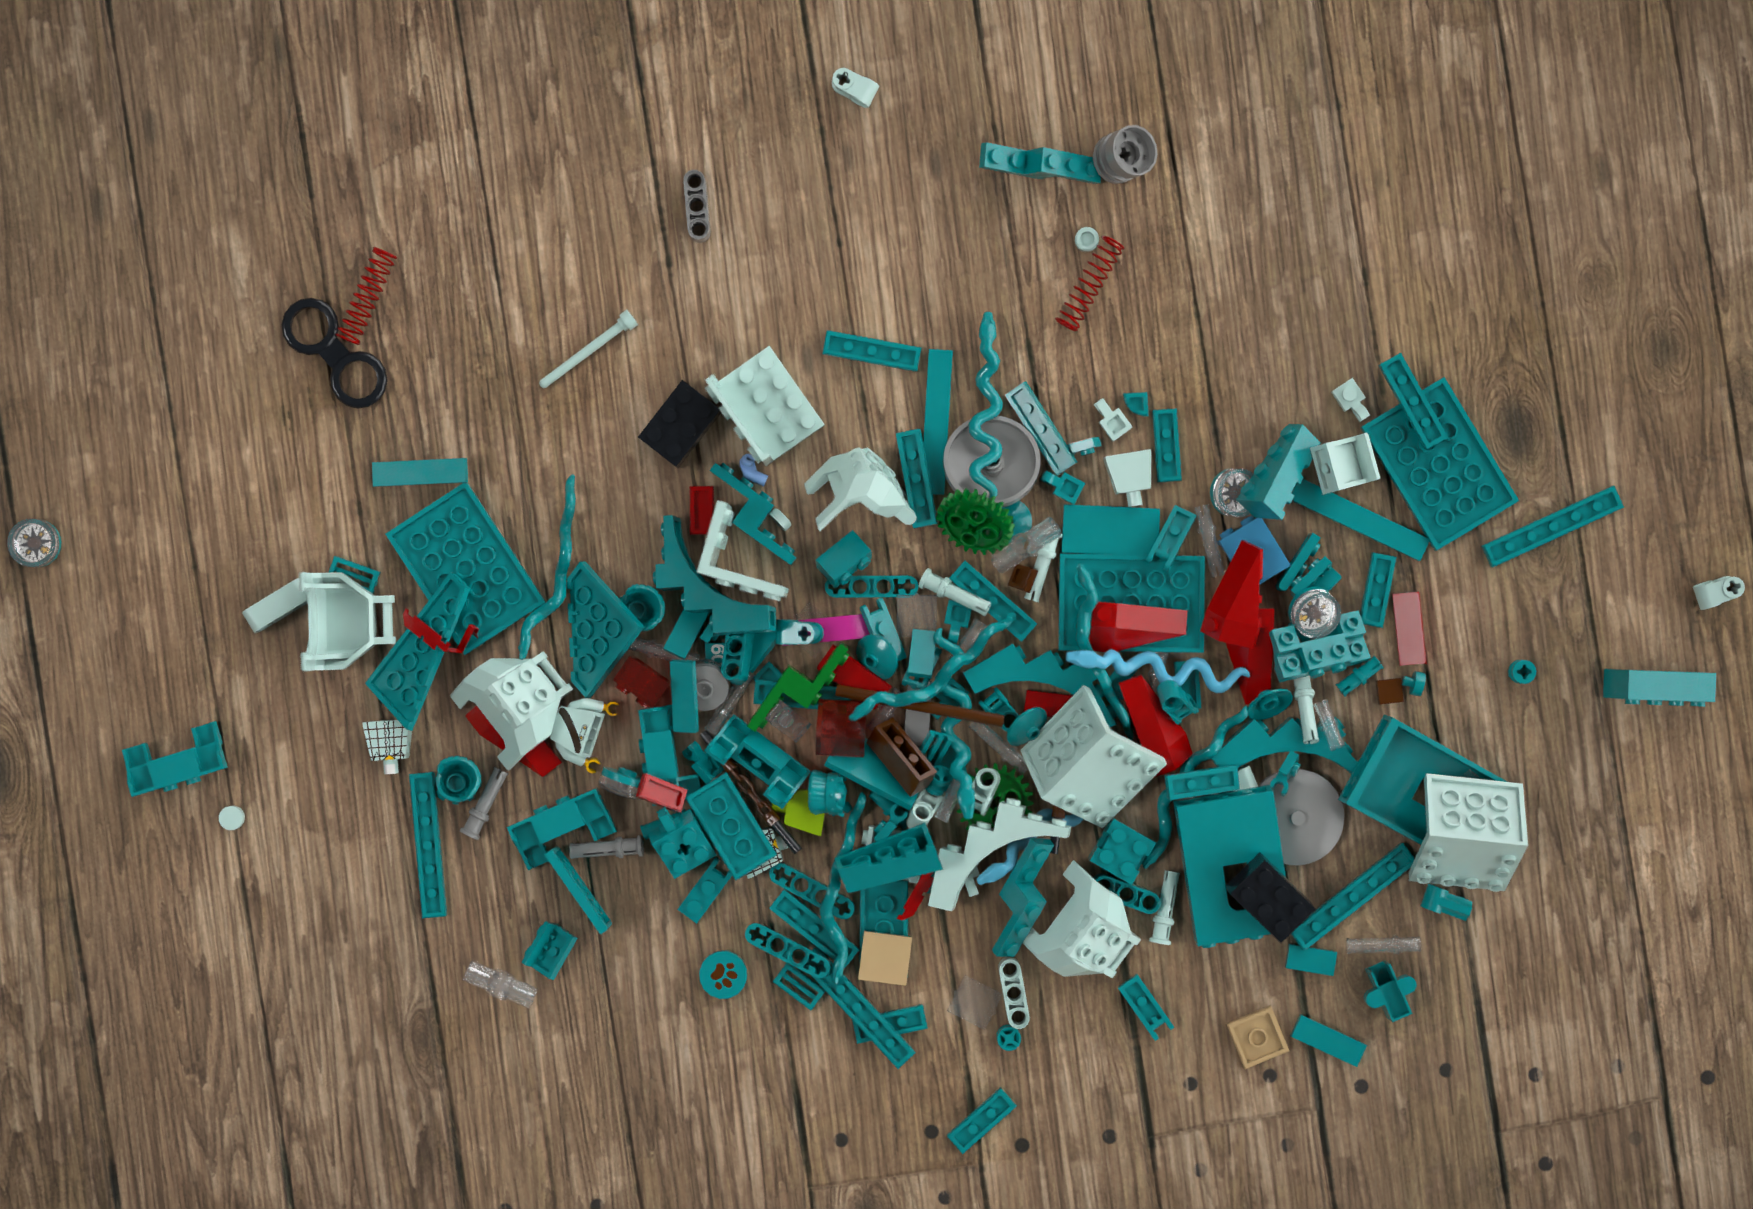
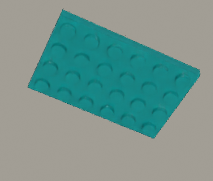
[1360,377,1519,551]
[385,483,546,655]
[1058,554,1205,653]

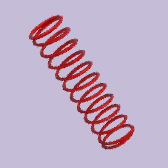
[1055,235,1125,331]
[335,247,397,345]

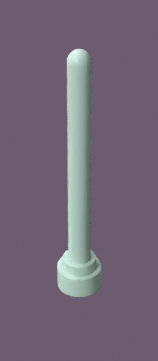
[539,309,638,388]

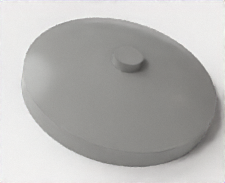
[943,416,1041,507]
[1258,769,1344,865]

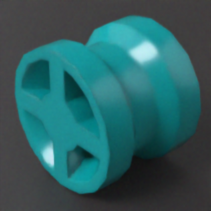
[1508,660,1537,684]
[926,765,952,796]
[996,1024,1021,1051]

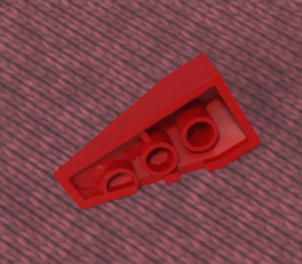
[1200,540,1263,649]
[1088,602,1188,652]
[1226,608,1274,705]
[1118,675,1193,778]
[465,705,562,777]

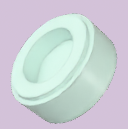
[1075,227,1099,252]
[769,508,791,531]
[219,806,245,830]

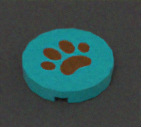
[699,950,747,999]

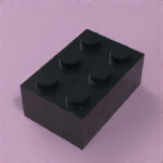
[638,380,722,468]
[1225,852,1316,943]

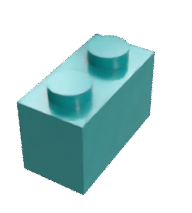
[816,530,872,588]

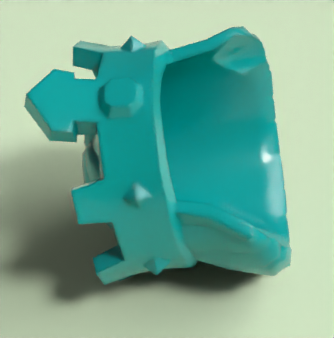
[619,584,665,632]
[435,756,482,805]
[808,769,853,817]

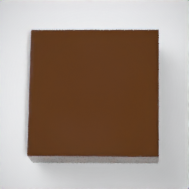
[1008,563,1038,593]
[1376,678,1404,705]

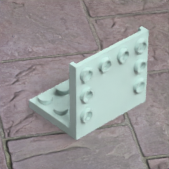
[705,346,825,466]
[697,500,789,601]
[1020,685,1167,828]
[1409,773,1528,892]

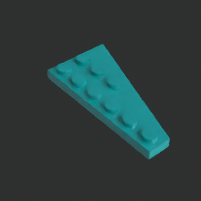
[365,572,471,731]

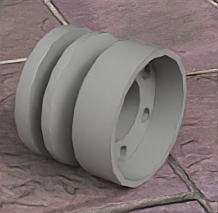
[1093,125,1158,184]

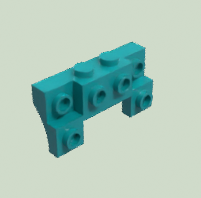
[1269,610,1371,683]
[638,705,701,806]
[704,714,811,809]
[122,721,228,797]
[507,788,617,870]

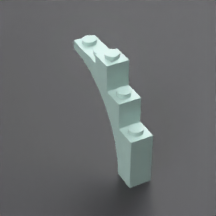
[928,798,1072,911]

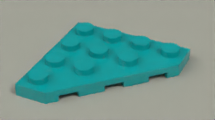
[567,561,645,698]

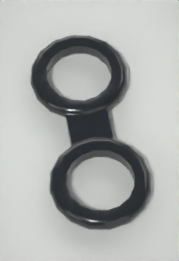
[281,298,388,409]

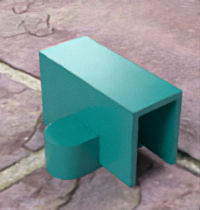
[1363,960,1417,1022]

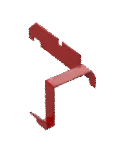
[403,608,479,653]
[897,872,934,920]

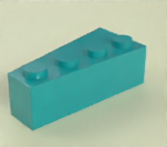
[1236,424,1321,520]
[1603,669,1716,707]
[835,823,943,893]

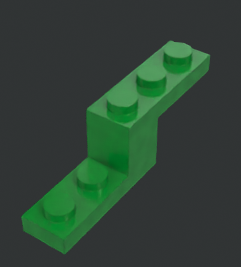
[747,641,850,732]

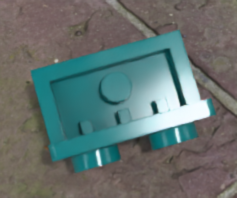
[1291,556,1342,598]
[522,921,578,980]

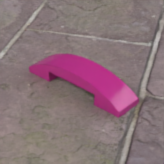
[782,614,869,646]

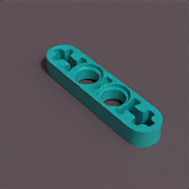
[825,575,919,598]
[769,862,855,919]
[745,923,832,978]

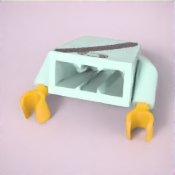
[550,698,619,774]

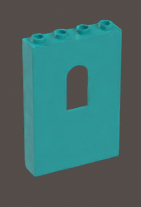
[1338,714,1507,845]
[1173,785,1286,948]

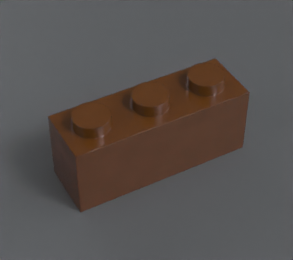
[866,717,937,797]

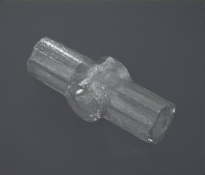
[991,517,1061,574]
[463,960,538,1009]

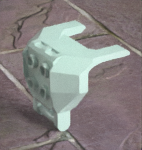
[804,447,916,531]
[299,572,396,671]
[450,651,573,771]
[1023,860,1141,978]

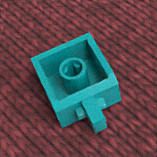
[648,807,717,879]

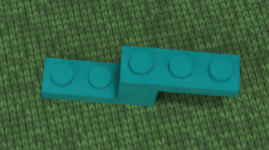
[979,142,1101,184]
[710,463,797,566]
[992,838,1054,957]

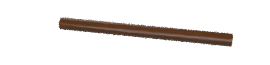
[835,684,1005,727]

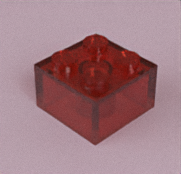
[613,655,671,709]
[815,699,866,757]

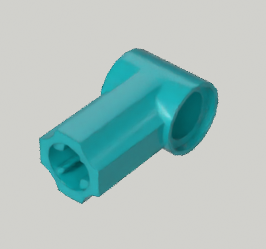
[1420,884,1473,921]

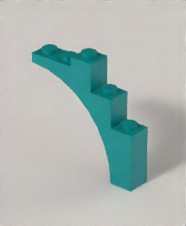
[653,515,776,635]
[962,643,1117,728]
[1211,716,1359,774]

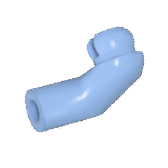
[739,454,768,486]

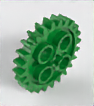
[936,488,1015,555]
[955,763,1034,830]

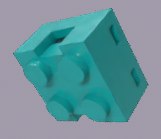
[1088,818,1156,885]

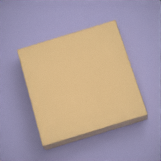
[858,931,912,986]
[1226,1005,1289,1069]

